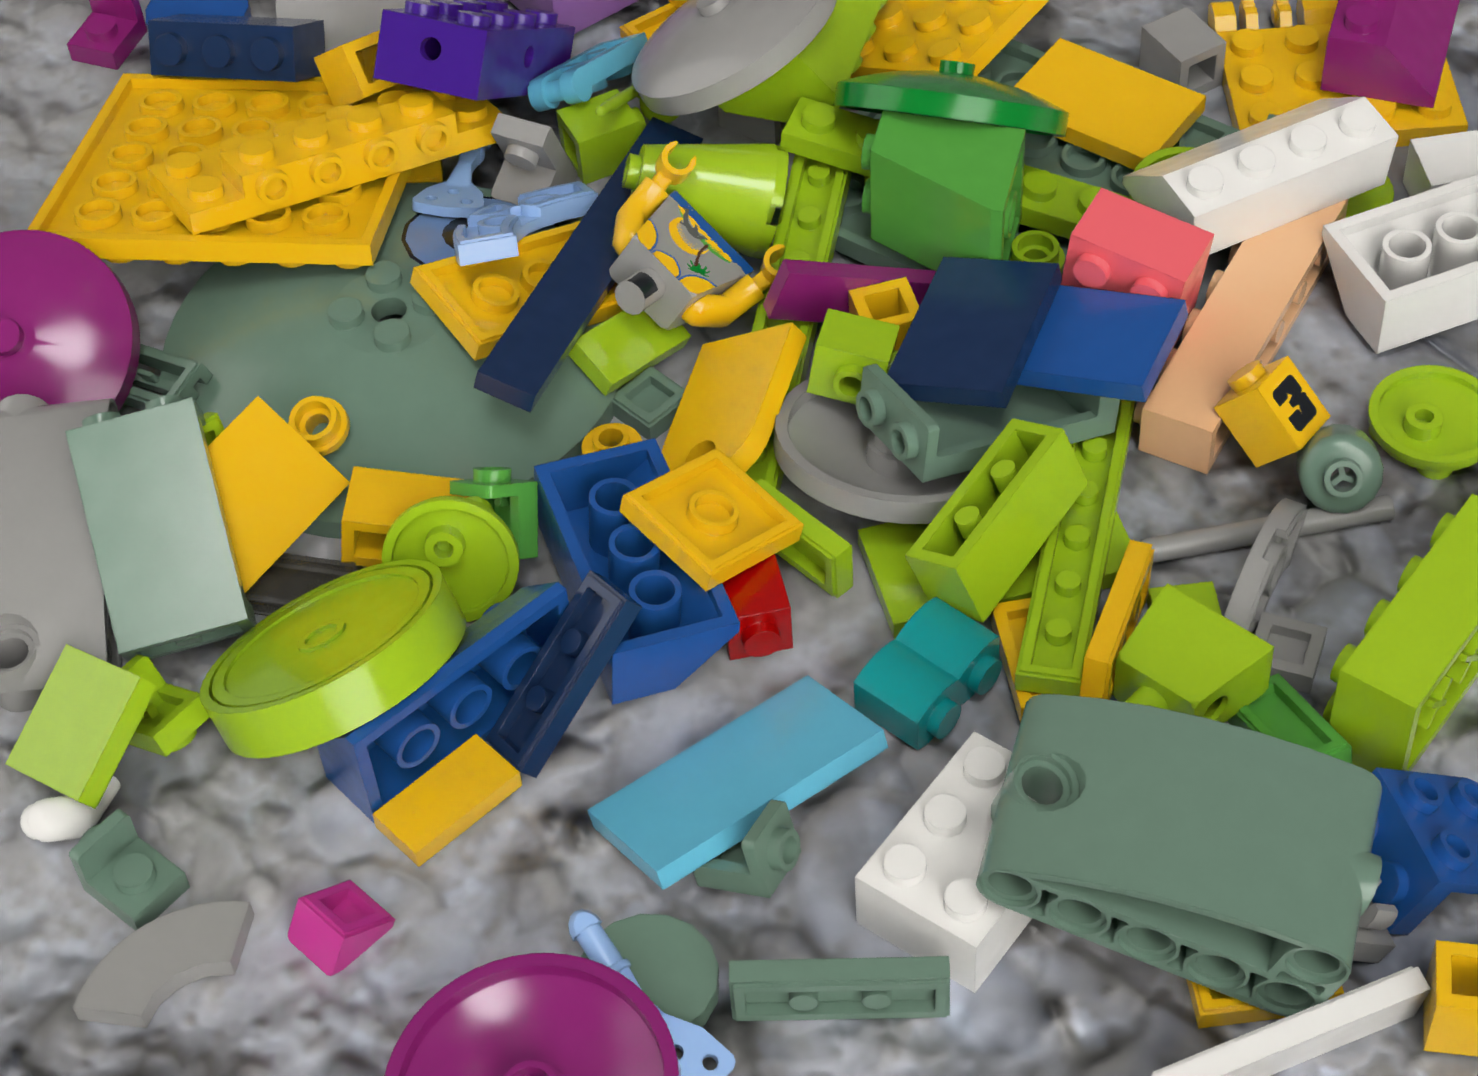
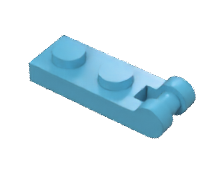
[528,32,647,112]

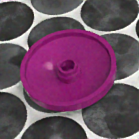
[0,230,140,411]
[384,953,682,1076]

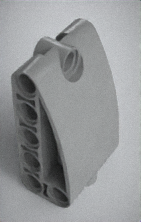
[0,394,122,712]

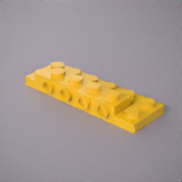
[147,88,503,235]

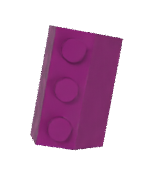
[1320,0,1460,108]

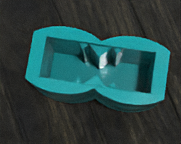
[853,597,1002,750]

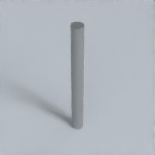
[1140,495,1395,563]

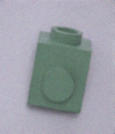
[693,800,801,898]

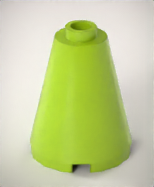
[622,143,789,259]

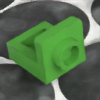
[450,467,538,559]

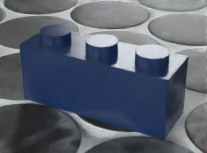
[148,14,325,82]

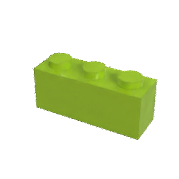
[905,418,1089,623]

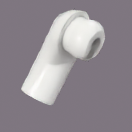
[20,776,121,842]

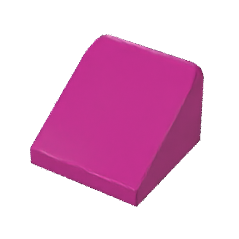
[288,880,395,976]

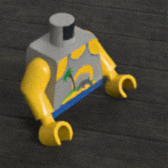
[609,141,786,330]

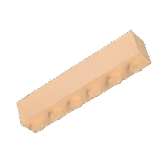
[1133,199,1348,474]

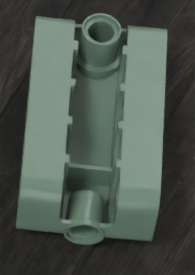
[976,694,1382,1017]

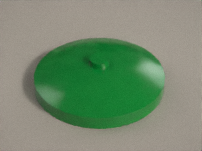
[834,60,1069,137]

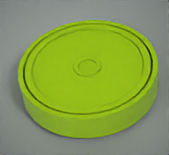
[199,559,466,758]

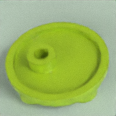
[1367,365,1478,480]
[382,496,520,622]

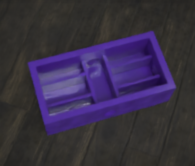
[373,0,575,101]

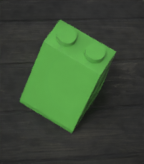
[861,110,1026,271]

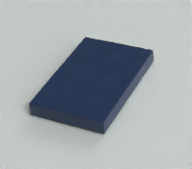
[887,257,1062,408]

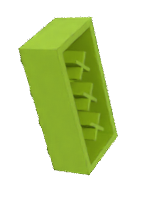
[1322,493,1478,773]

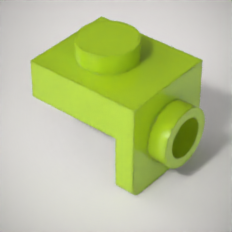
[122,654,210,757]

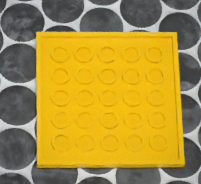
[27,73,417,269]

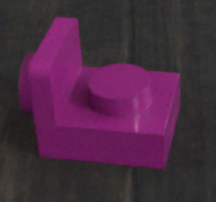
[67,0,147,70]

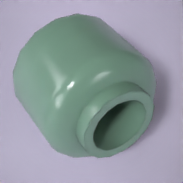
[1296,424,1384,514]

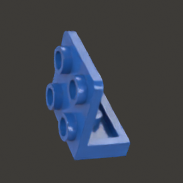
[1371,767,1478,935]

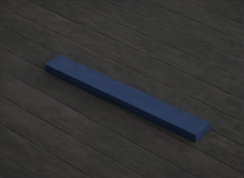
[473,117,704,413]

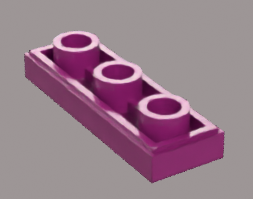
[763,259,936,322]

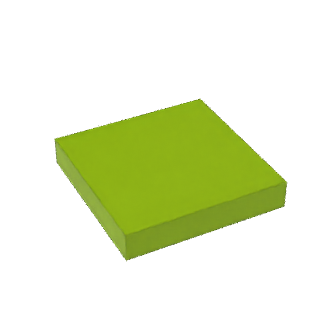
[5,644,157,809]

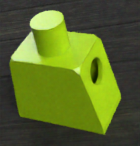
[1113,583,1274,723]

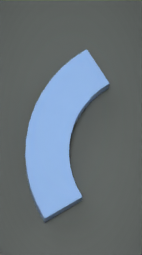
[453,181,598,266]

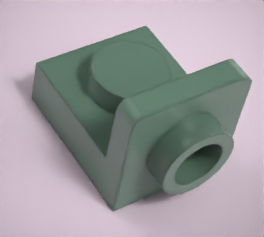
[69,809,190,931]

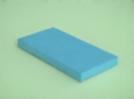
[587,675,889,890]

